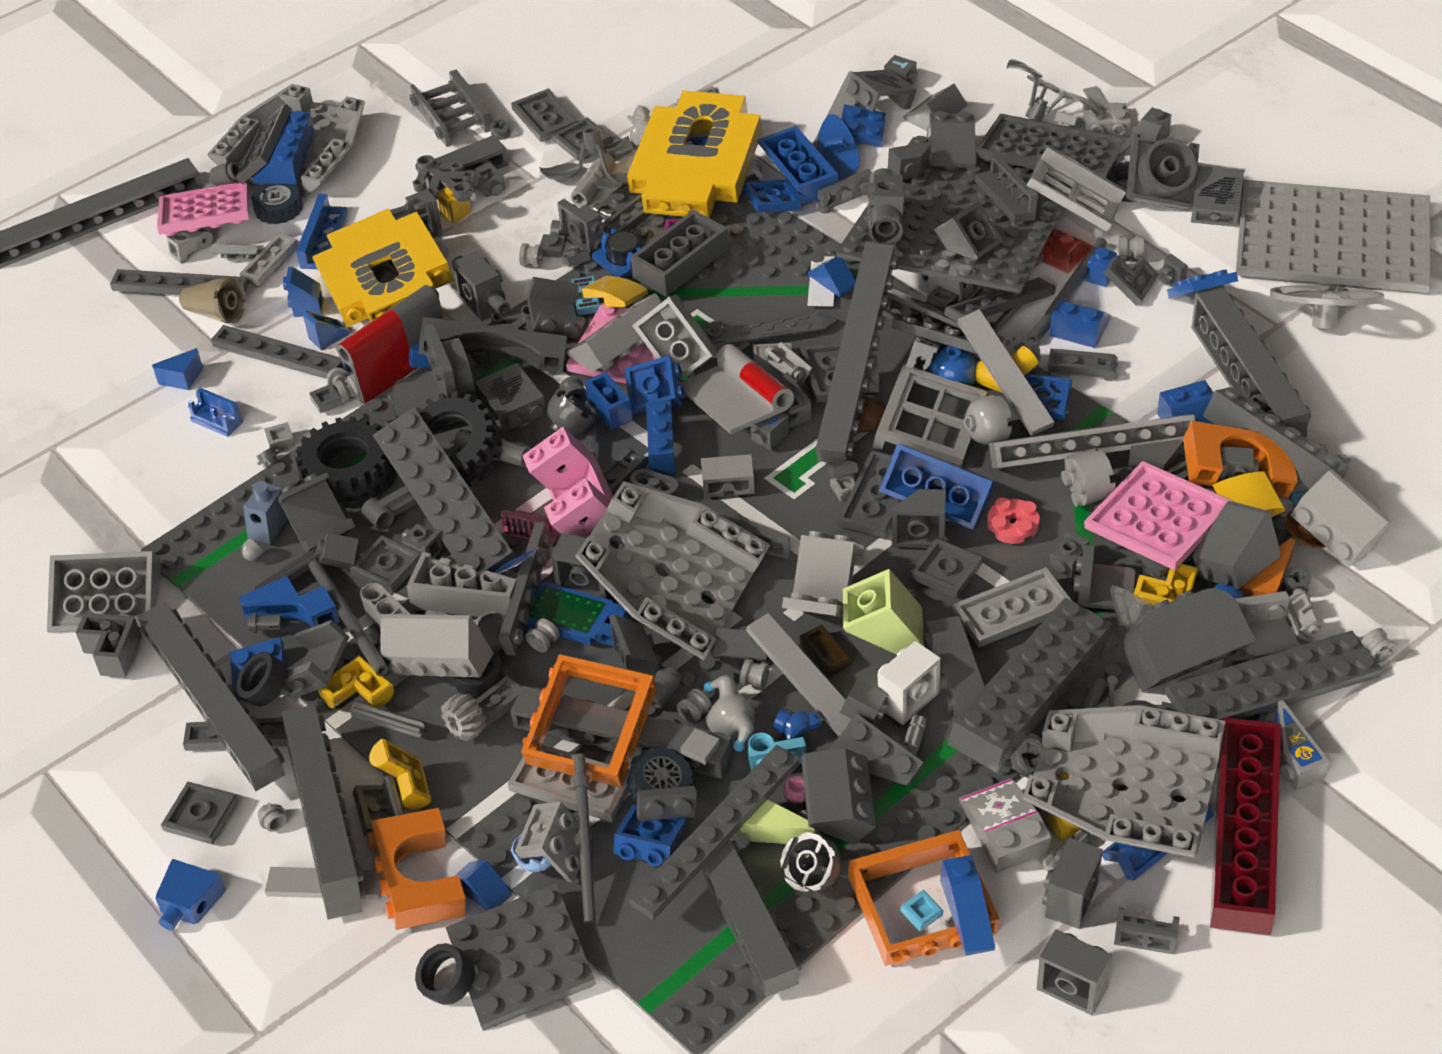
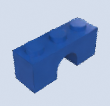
[646,401,675,475]

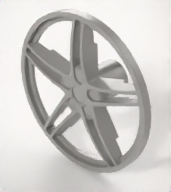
[1270,285,1384,329]

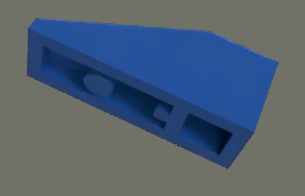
[940,855,995,956]

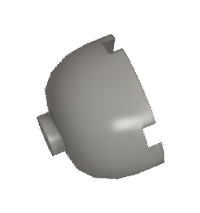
[964,395,1012,445]

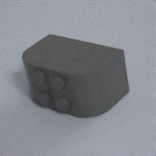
[1123,588,1256,692]

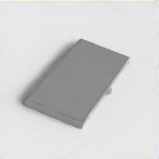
[1083,86,1107,104]

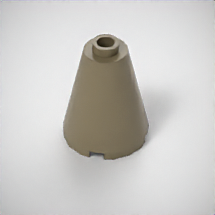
[179,277,246,323]

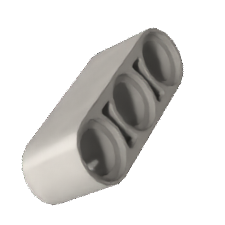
[361,583,411,629]

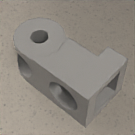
[166,227,213,263]

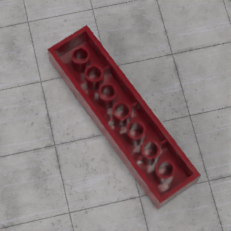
[1210,717,1281,935]

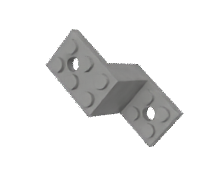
[782,531,864,617]

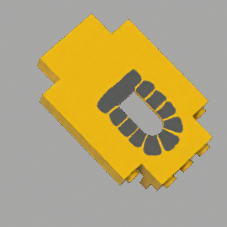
[627,90,762,218]
[312,208,454,328]

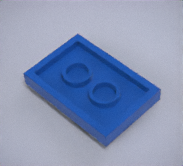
[1167,269,1238,298]

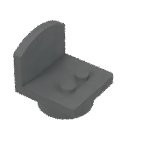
[1120,132,1200,211]
[393,323,475,427]

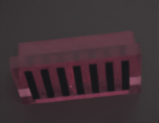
[501,509,558,541]

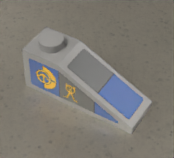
[1274,700,1330,790]

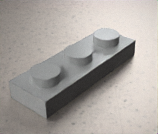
[239,233,298,286]

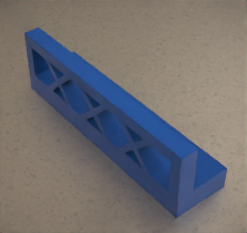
[296,194,348,270]
[1102,796,1214,881]

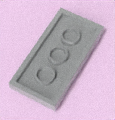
[952,567,1072,648]
[508,745,630,822]

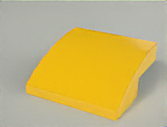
[582,276,648,307]
[1213,471,1285,517]

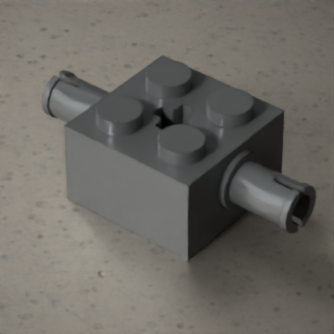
[452,251,510,322]

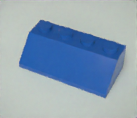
[253,111,314,184]
[757,126,838,202]
[879,443,997,530]

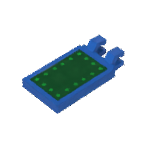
[525,581,630,646]

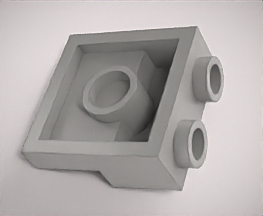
[1082,102,1131,137]

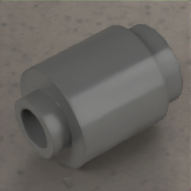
[210,161,241,186]

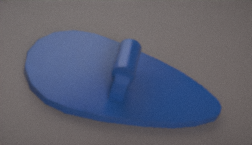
[816,114,860,181]

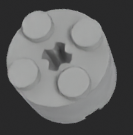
[1061,448,1116,507]

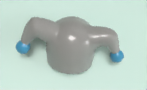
[704,674,756,752]

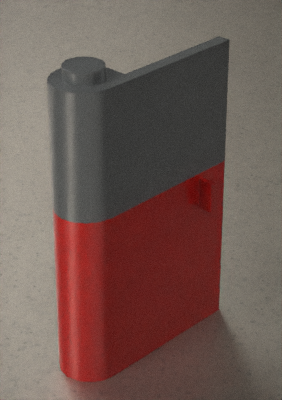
[336,285,444,404]

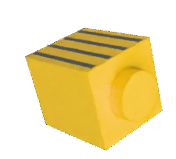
[437,187,471,224]

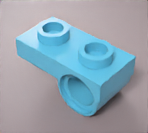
[748,733,806,771]

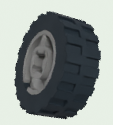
[251,184,303,224]

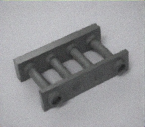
[409,69,492,147]

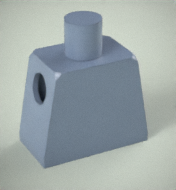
[244,481,288,545]

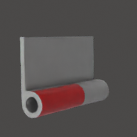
[679,344,794,434]

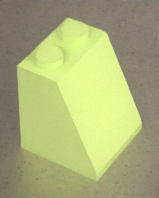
[843,569,924,655]

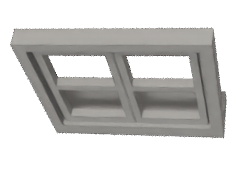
[1026,145,1127,232]
[872,364,987,466]

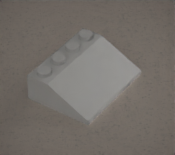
[47,551,161,633]

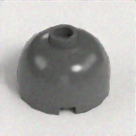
[547,388,597,435]
[780,832,841,893]

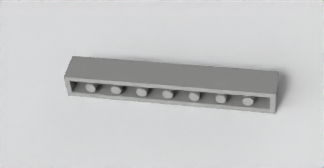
[989,414,1195,468]

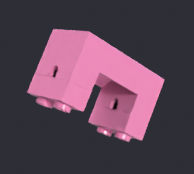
[523,427,613,538]

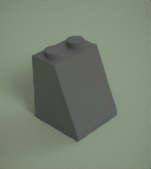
[1193,501,1281,589]

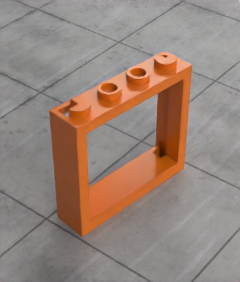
[521,654,657,787]
[847,830,1000,966]

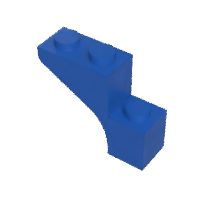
[238,576,340,627]

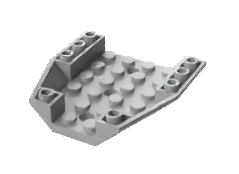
[207,84,365,197]
[575,481,770,660]
[1023,705,1225,858]

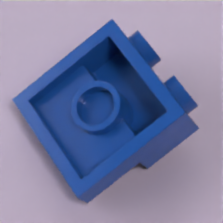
[624,355,686,415]
[614,804,687,866]

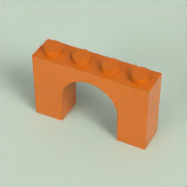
[1183,421,1298,498]
[367,808,465,930]

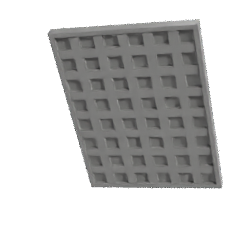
[1236,180,1430,293]

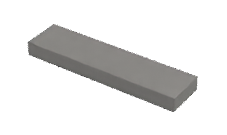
[265,867,382,900]

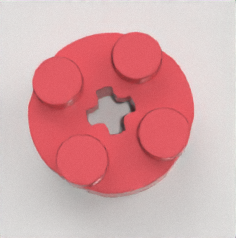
[987,497,1040,544]

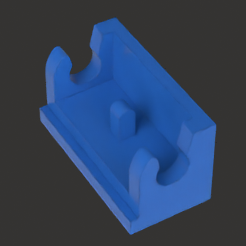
[188,388,243,437]

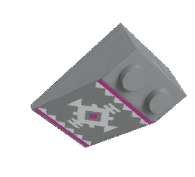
[959,778,1052,873]

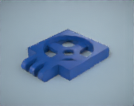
[744,180,812,213]

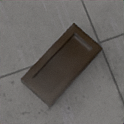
[799,624,852,676]

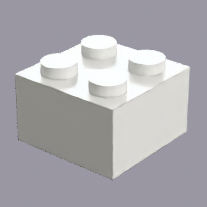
[877,641,940,725]

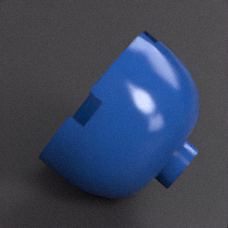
[929,346,977,387]

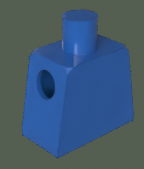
[155,859,226,931]

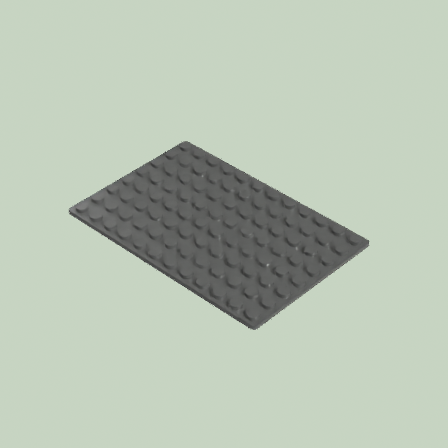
[836,136,1072,293]

